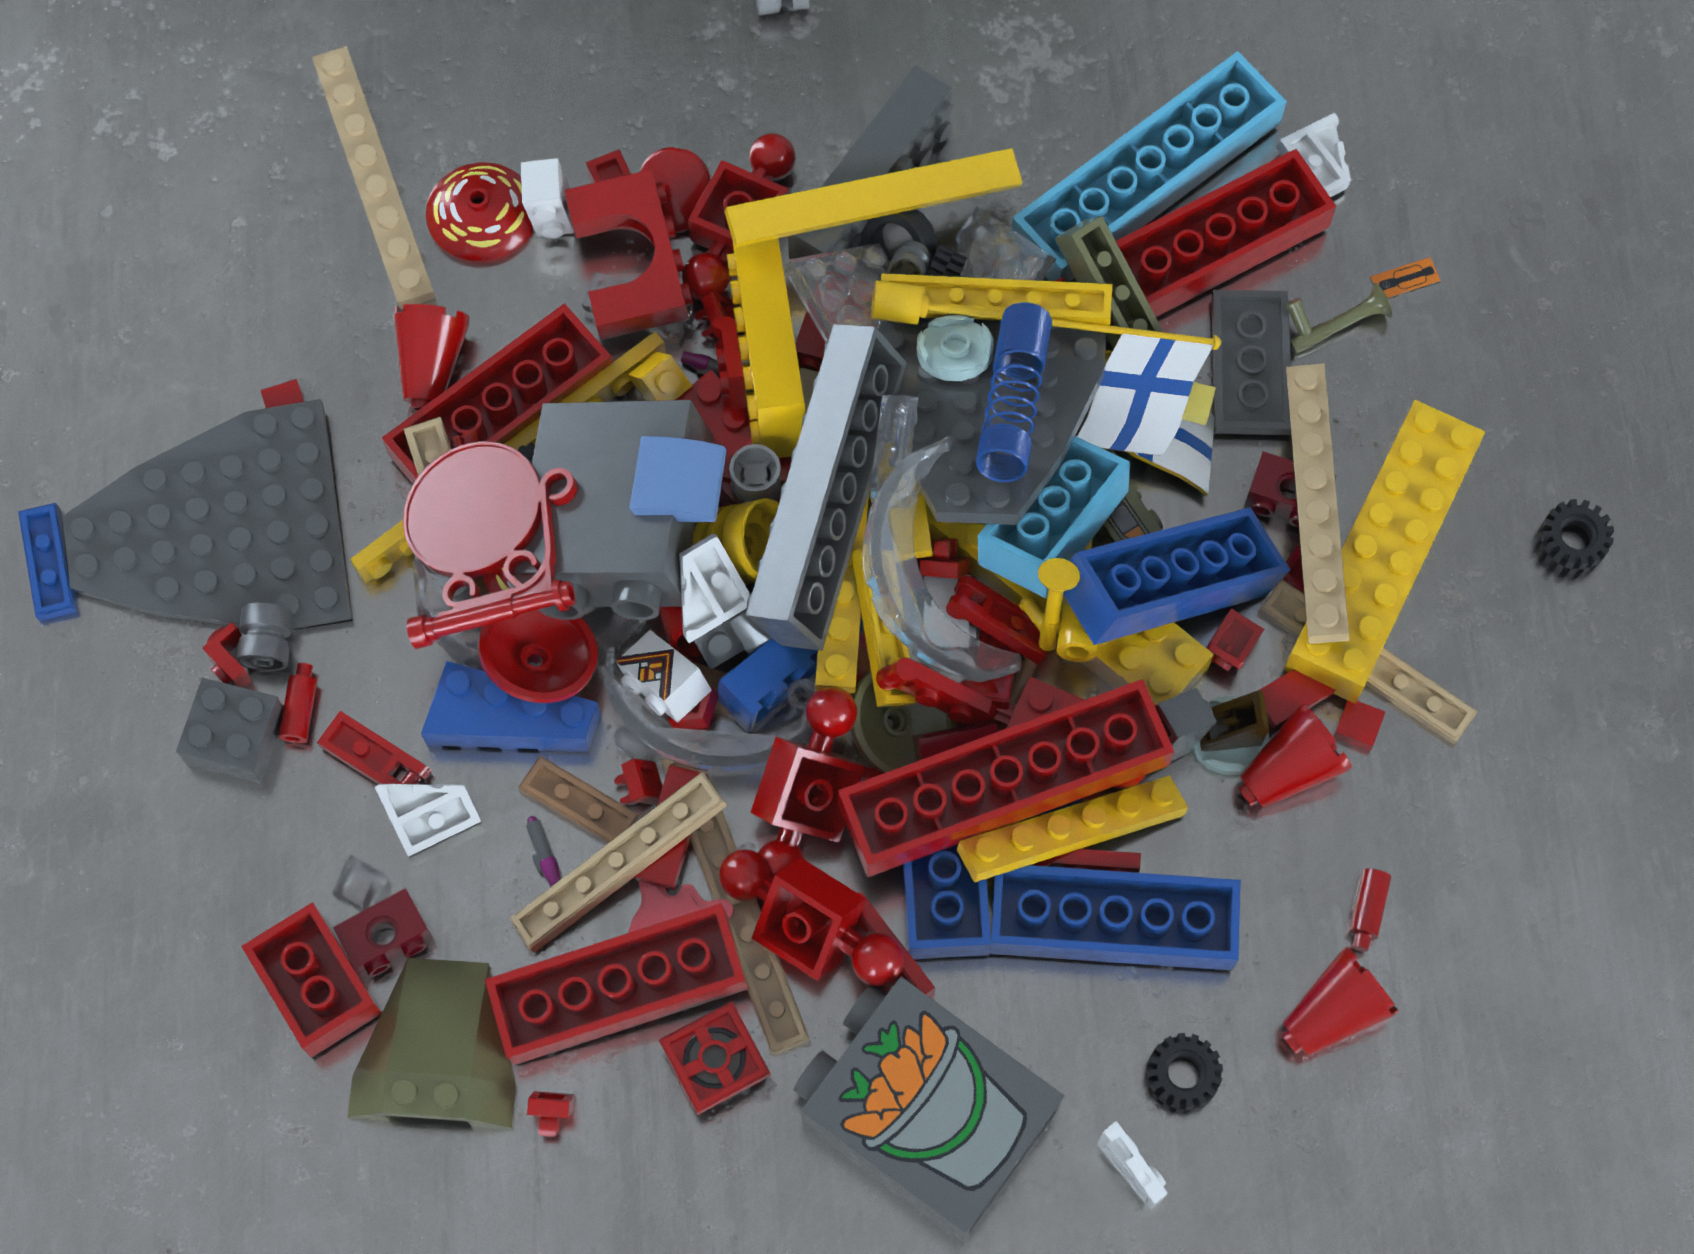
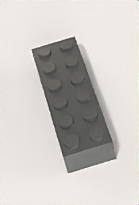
[788,66,953,282]

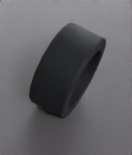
[862,209,936,275]

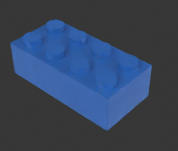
[902,844,991,959]

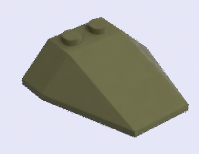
[347,958,517,1129]

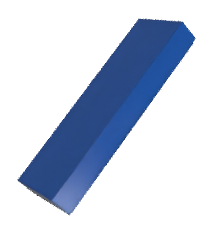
[18,503,77,621]

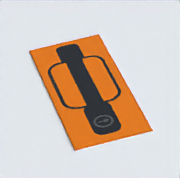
[1370,257,1441,298]

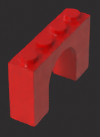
[564,169,693,340]

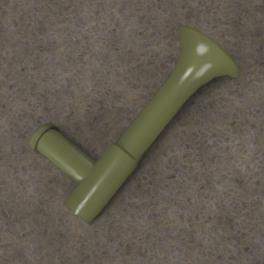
[1285,283,1393,355]

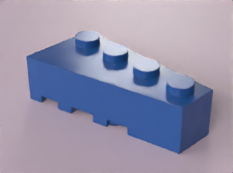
[717,617,863,733]
[421,661,602,753]

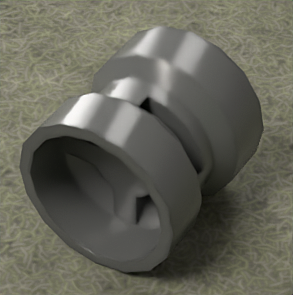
[887,241,931,275]

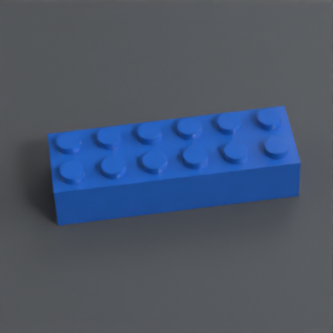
[1063,507,1290,645]
[989,865,1241,971]

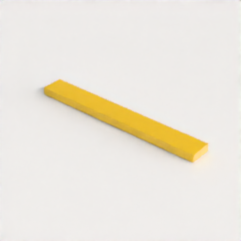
[724,148,1023,247]

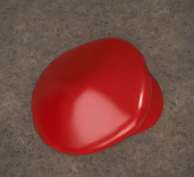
[640,147,710,233]

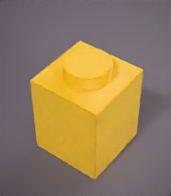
[627,352,693,401]

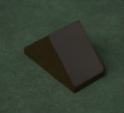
[1200,690,1269,752]

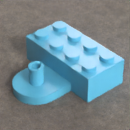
[978,436,1130,598]

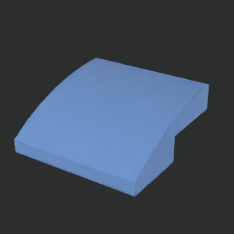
[630,436,726,522]

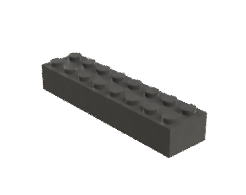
[746,324,907,651]

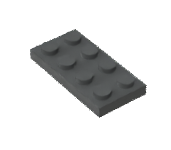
[1211,289,1291,435]

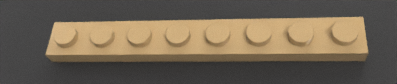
[312,46,435,309]
[1286,363,1349,644]

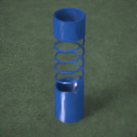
[976,302,1052,482]

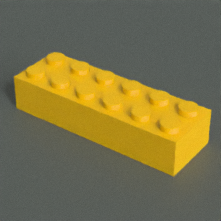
[727,238,805,458]

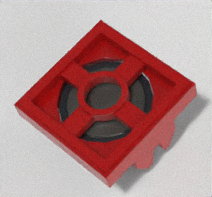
[659,1001,771,1115]

